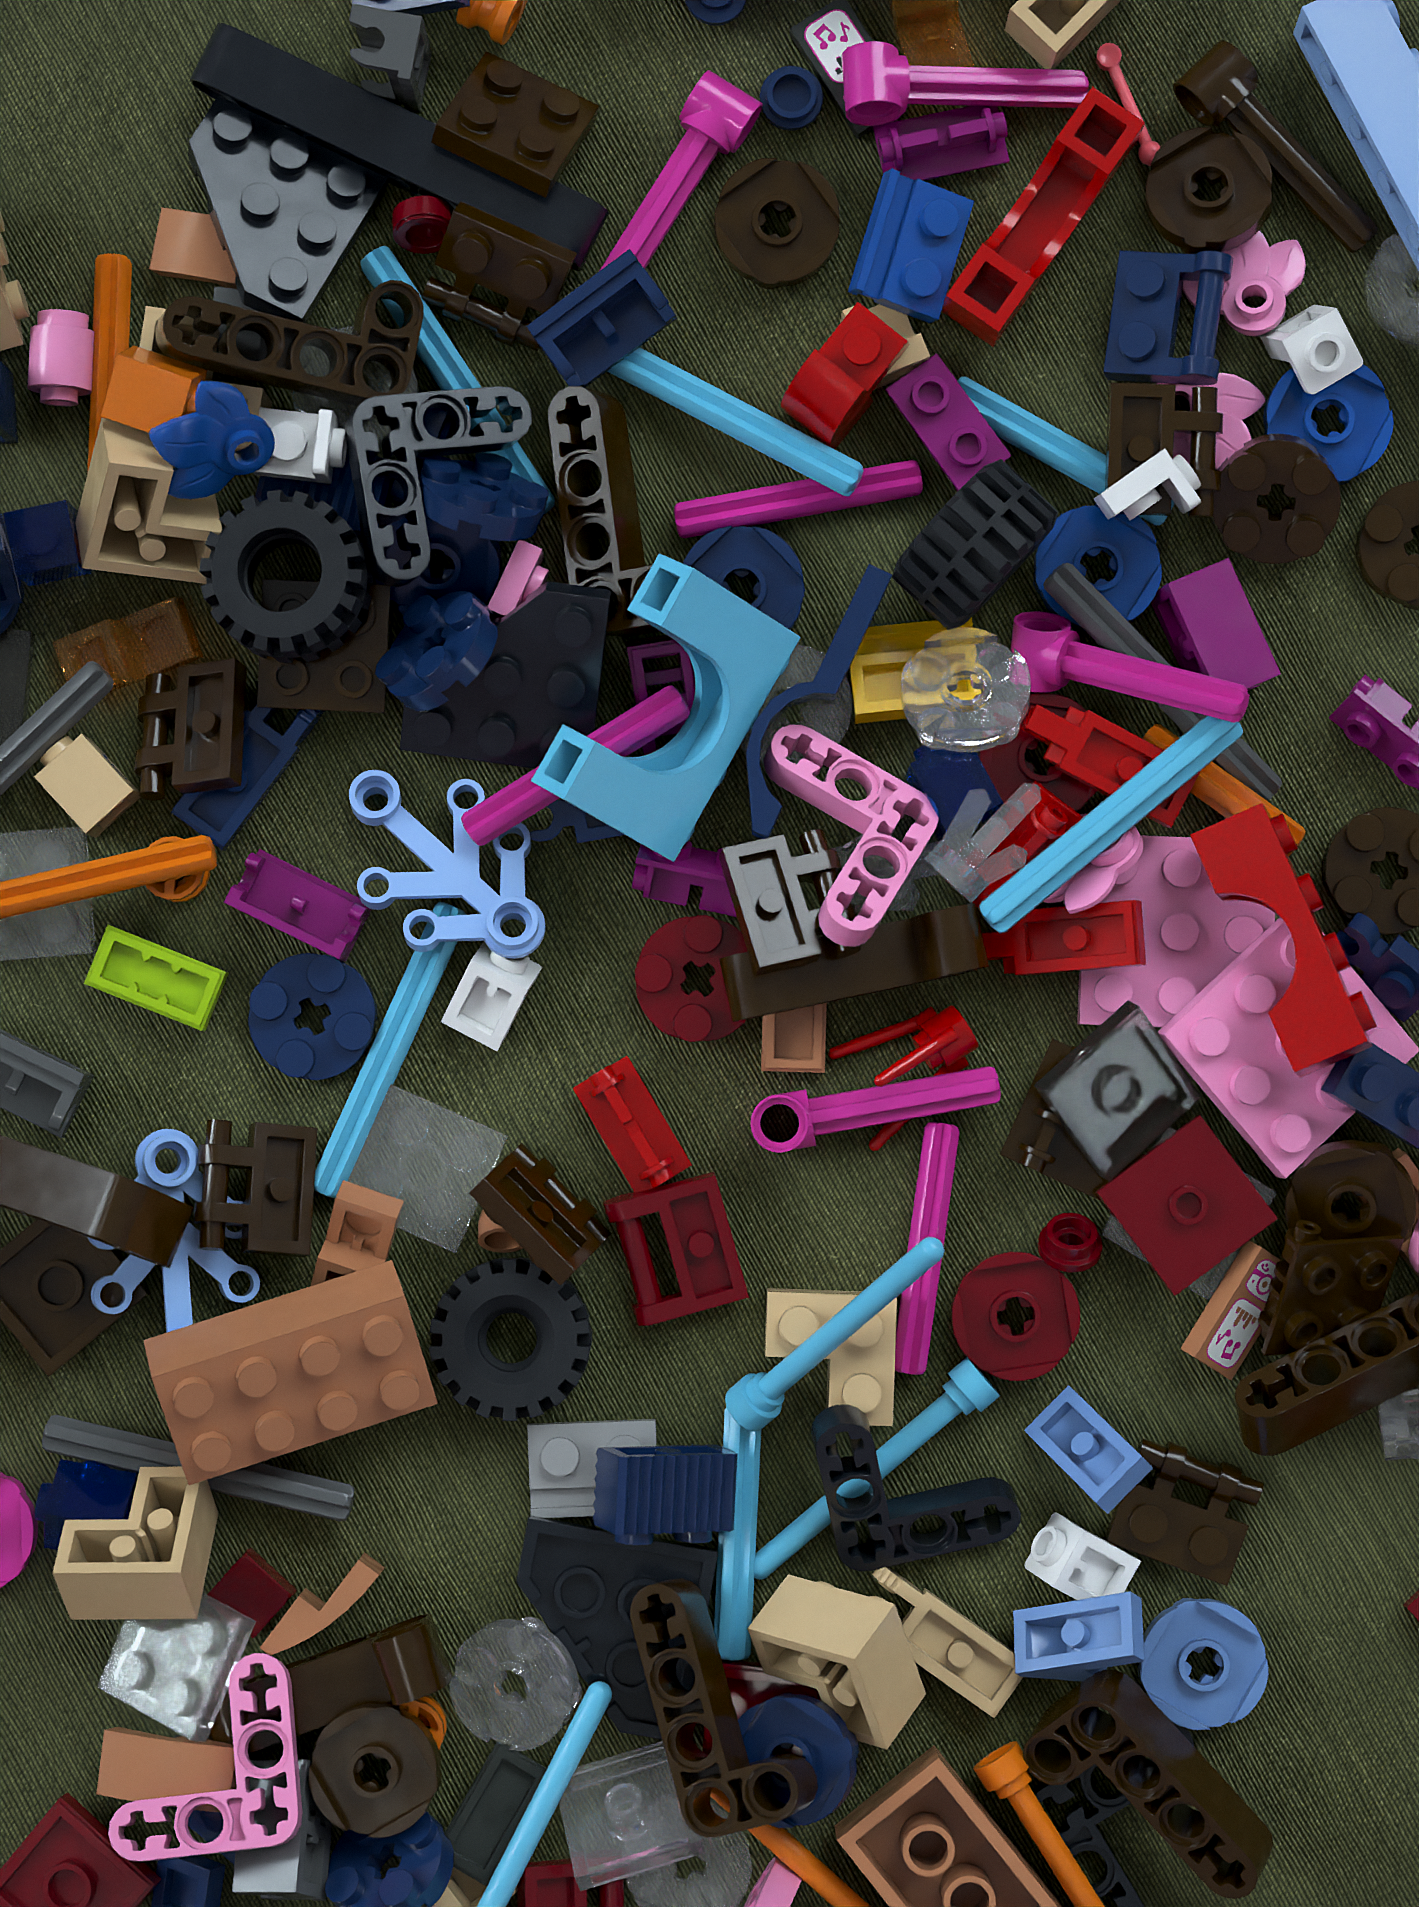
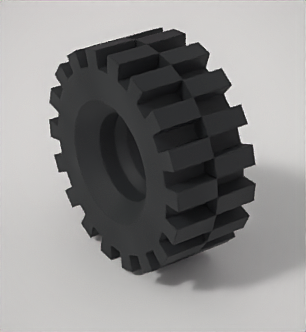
[429,1257,592,1421]

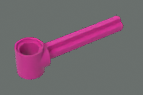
[841,41,1089,126]
[599,70,763,271]
[1007,611,1250,723]
[751,1066,1001,1153]

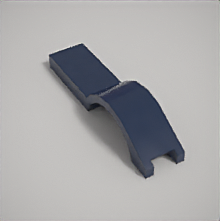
[746,564,892,839]

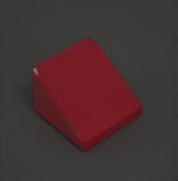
[206,1547,297,1639]

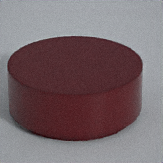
[392,195,454,254]

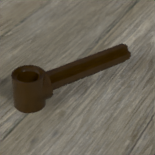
[1173,40,1378,253]

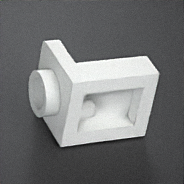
[1260,304,1363,394]
[253,407,347,484]
[1093,449,1201,520]
[441,941,542,1051]
[1025,1512,1141,1600]

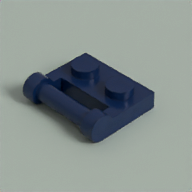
[1103,251,1233,385]

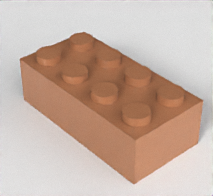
[143,1260,438,1485]
[834,1745,1063,1907]

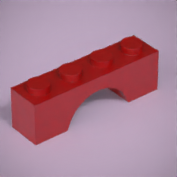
[941,86,1145,347]
[1190,803,1377,1078]

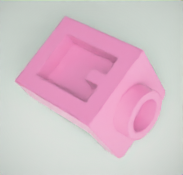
[487,540,549,620]

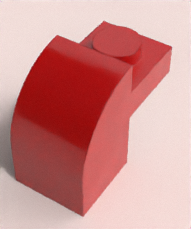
[781,302,910,449]

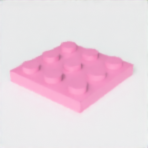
[1077,835,1275,1028]
[1156,917,1419,1179]

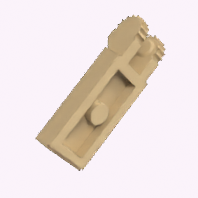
[872,1567,1023,1718]

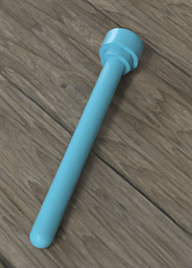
[725,1237,944,1431]
[754,1357,1000,1580]
[477,1681,612,1907]

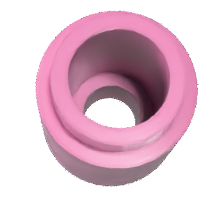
[27,309,94,406]

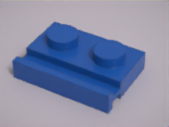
[848,169,974,324]

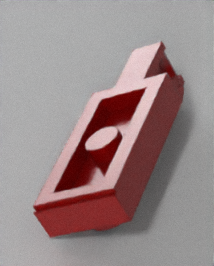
[1020,704,1201,828]
[982,900,1146,976]

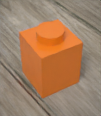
[101,345,208,433]

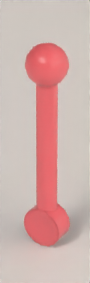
[1096,43,1161,166]

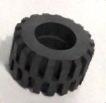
[892,459,1058,631]
[199,490,373,664]

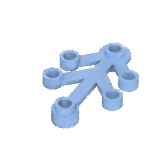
[349,770,545,959]
[88,1129,260,1333]

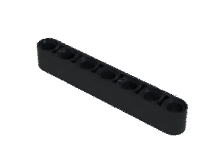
[189,23,609,271]

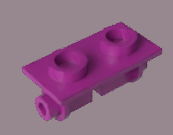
[873,106,1010,181]
[885,353,1011,491]
[1328,674,1419,790]
[631,840,737,918]

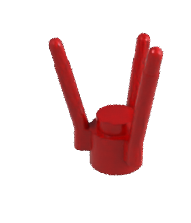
[828,1005,979,1151]

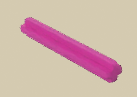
[673,460,923,538]
[461,685,690,846]
[895,1122,960,1375]

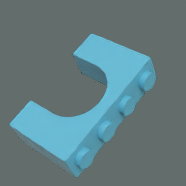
[531,553,801,862]

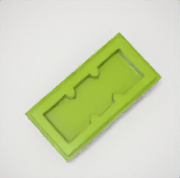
[84,925,229,1032]

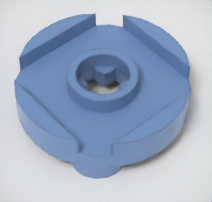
[1138,1598,1269,1730]

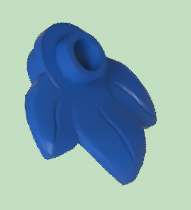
[148,381,275,500]

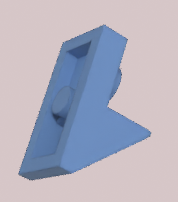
[1024,1385,1153,1514]
[1013,1591,1145,1682]

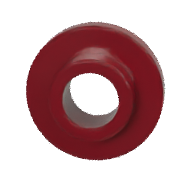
[1038,1213,1102,1272]

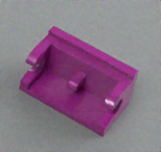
[1151,558,1281,691]
[224,849,372,962]

